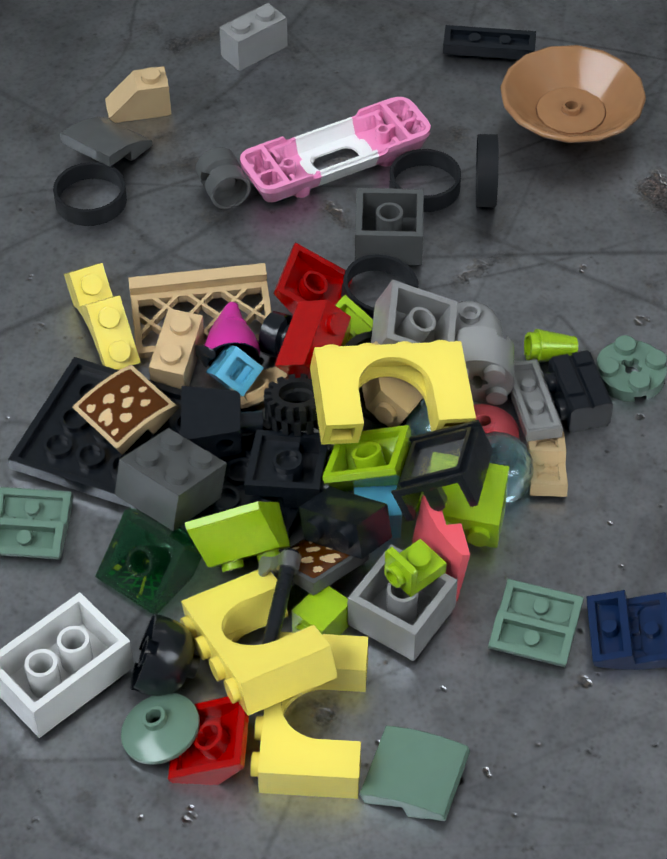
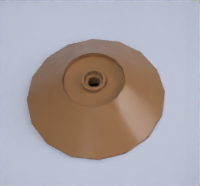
[500,45,646,143]

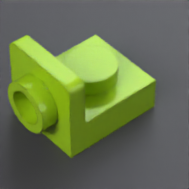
[384,539,447,597]

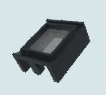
[391,420,493,522]

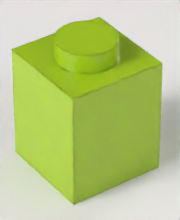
[291,586,349,635]

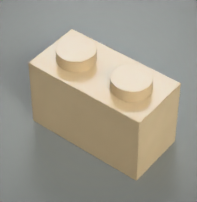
[149,308,204,389]

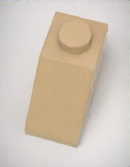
[105,66,171,123]
[362,341,423,427]

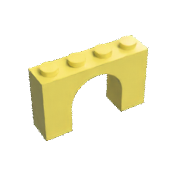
[310,340,476,445]
[180,570,338,716]
[251,632,368,799]

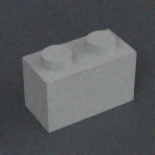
[219,3,288,71]

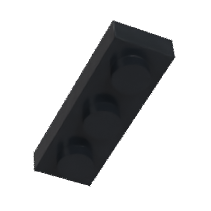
[443,25,536,60]

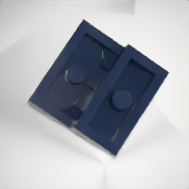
[586,590,667,670]

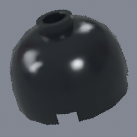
[130,614,200,696]

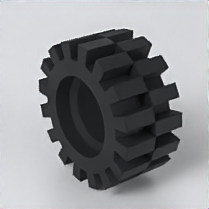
[264,374,319,436]

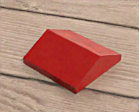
[273,242,353,315]
[168,696,249,785]

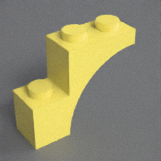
[64,263,141,370]

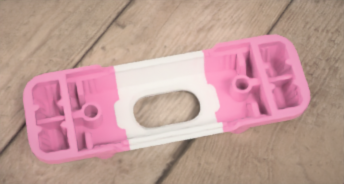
[240,97,431,203]

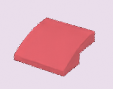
[411,495,470,601]

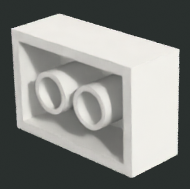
[0,592,134,738]

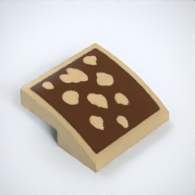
[72,365,179,455]

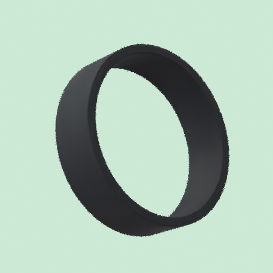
[476,134,499,207]
[389,149,461,212]
[53,162,127,226]
[341,254,419,319]

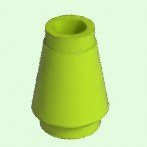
[524,329,578,363]

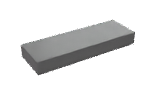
[510,360,563,442]

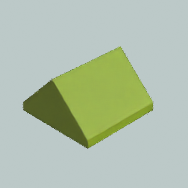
[322,425,411,491]

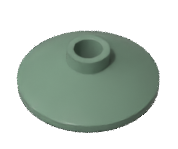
[121,693,200,765]

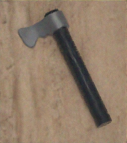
[258,548,301,644]

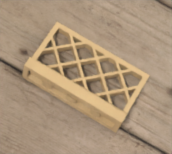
[128,263,272,359]

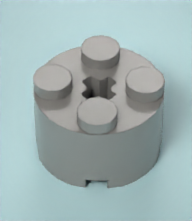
[455,326,514,405]

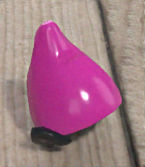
[195,301,265,368]

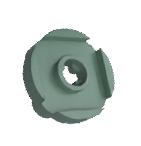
[596,335,667,402]

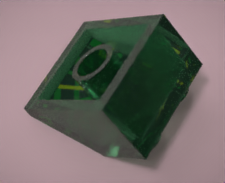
[95,509,202,615]

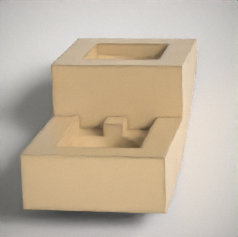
[527,431,568,497]

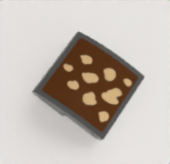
[271,539,369,596]

